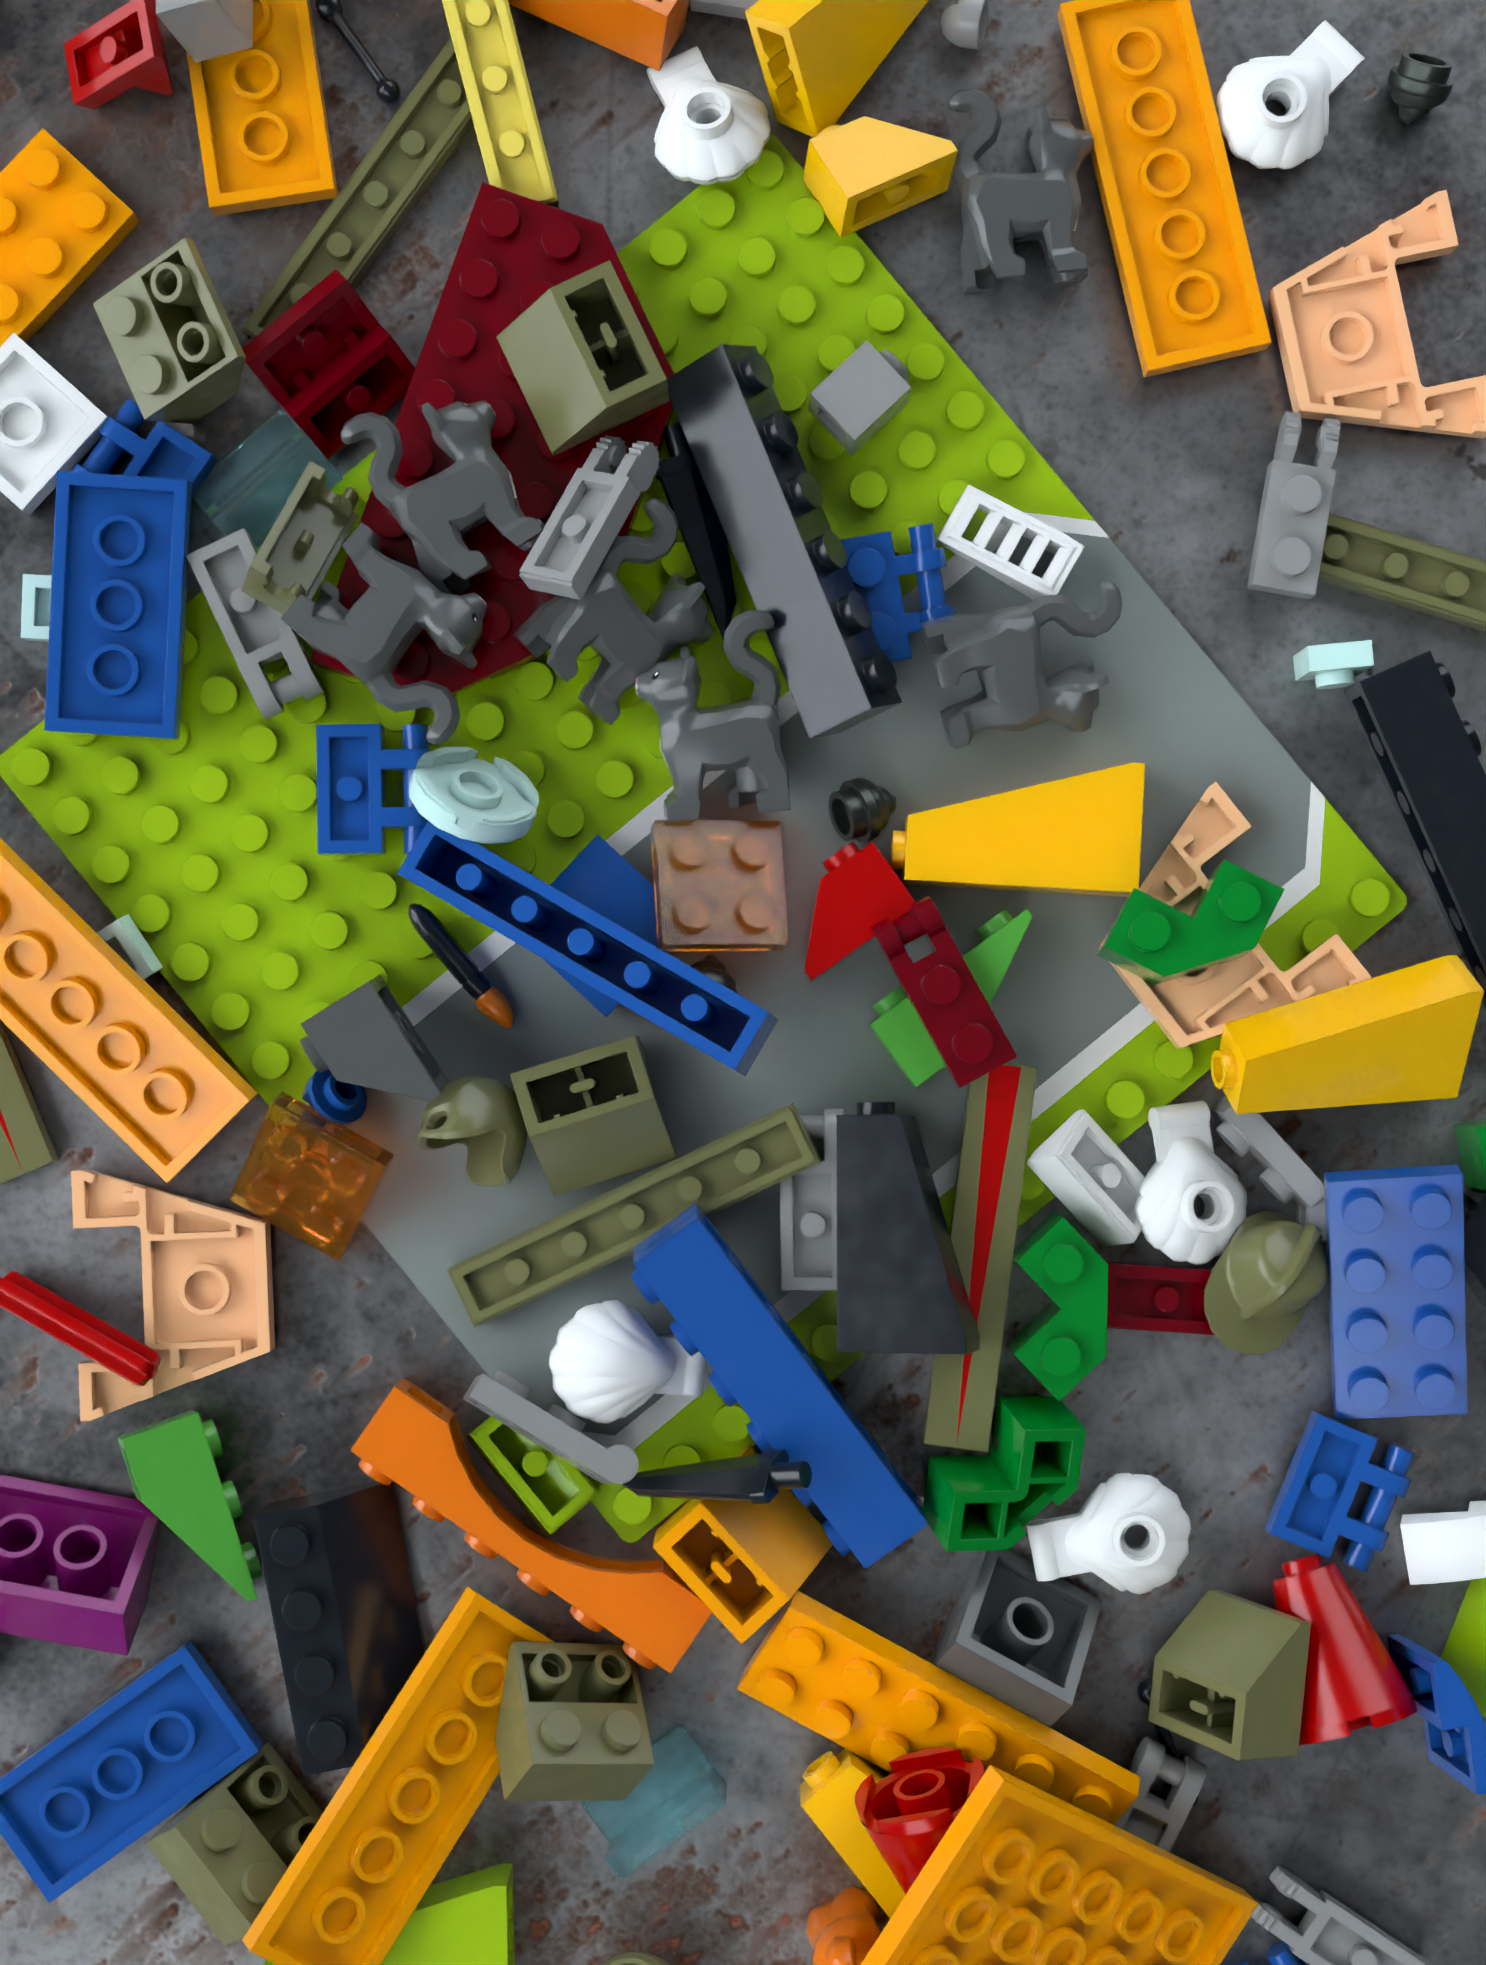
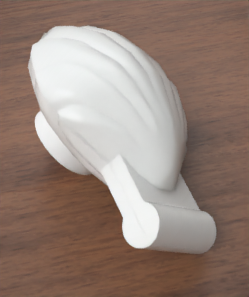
[1216,20,1365,170]
[647,46,771,186]
[1135,1100,1247,1265]
[549,1300,706,1424]
[1026,1473,1191,1595]

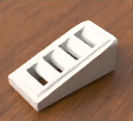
[936,485,1084,600]

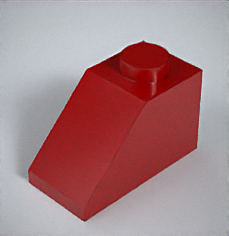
[803,841,916,982]

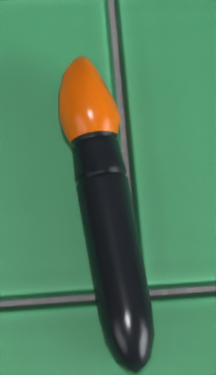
[408,903,514,1029]

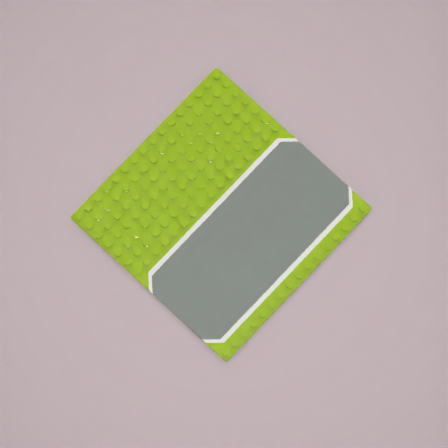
[0,134,1407,1543]

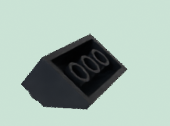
[254,1481,427,1776]

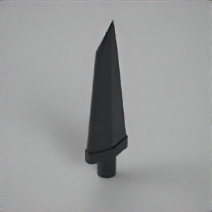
[655,422,737,641]
[622,1450,812,1504]

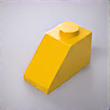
[803,116,958,238]

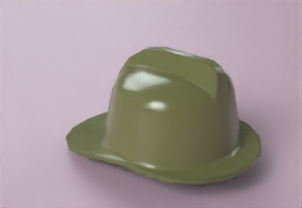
[1204,1211,1329,1355]

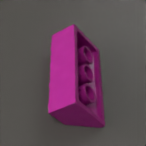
[0,1475,162,1656]

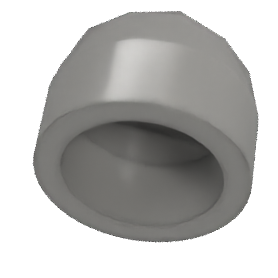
[940,0,989,50]

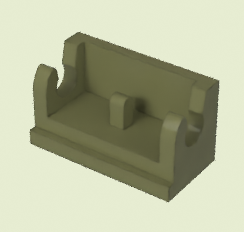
[241,461,359,615]

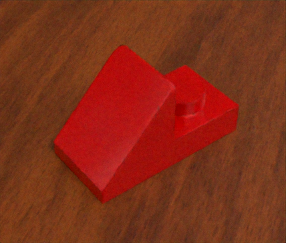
[63,0,174,110]

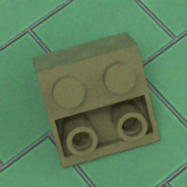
[93,238,246,424]
[497,260,670,456]
[510,1035,677,1196]
[1148,1589,1311,1761]
[495,1641,655,1801]
[146,1742,323,1946]

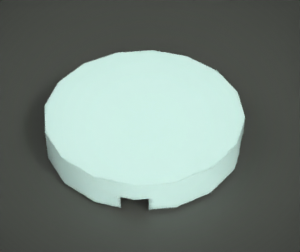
[409,747,539,844]

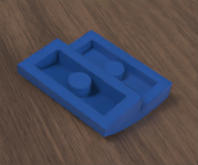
[544,834,694,1017]
[1387,1633,1486,1795]

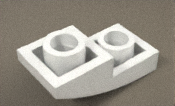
[1400,1500,1486,1585]

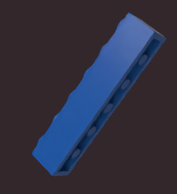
[397,821,778,1076]
[631,1203,928,1569]

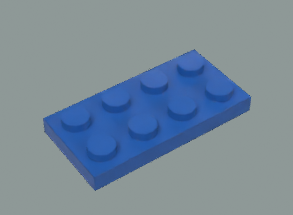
[44,471,192,740]
[1324,1164,1468,1420]
[0,1639,264,1903]

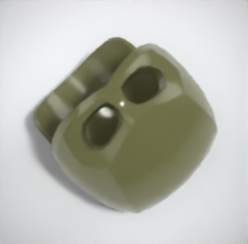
[416,1075,527,1187]

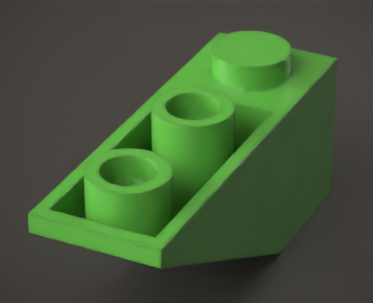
[867,908,1033,1087]
[117,1410,263,1602]

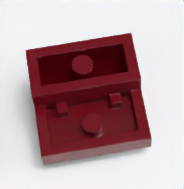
[242,269,415,461]

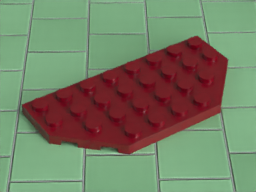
[310,182,675,696]

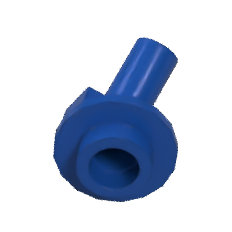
[288,1069,367,1151]

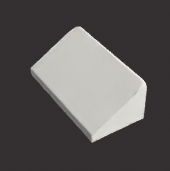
[1027,1109,1145,1246]

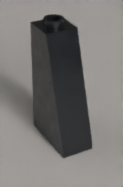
[836,1102,980,1355]

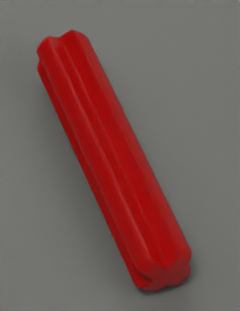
[0,1271,161,1386]

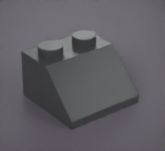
[300,974,448,1102]
[930,1550,1102,1728]

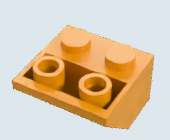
[653,1445,833,1644]

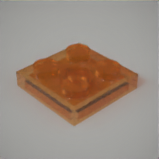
[650,820,789,951]
[229,1092,394,1261]

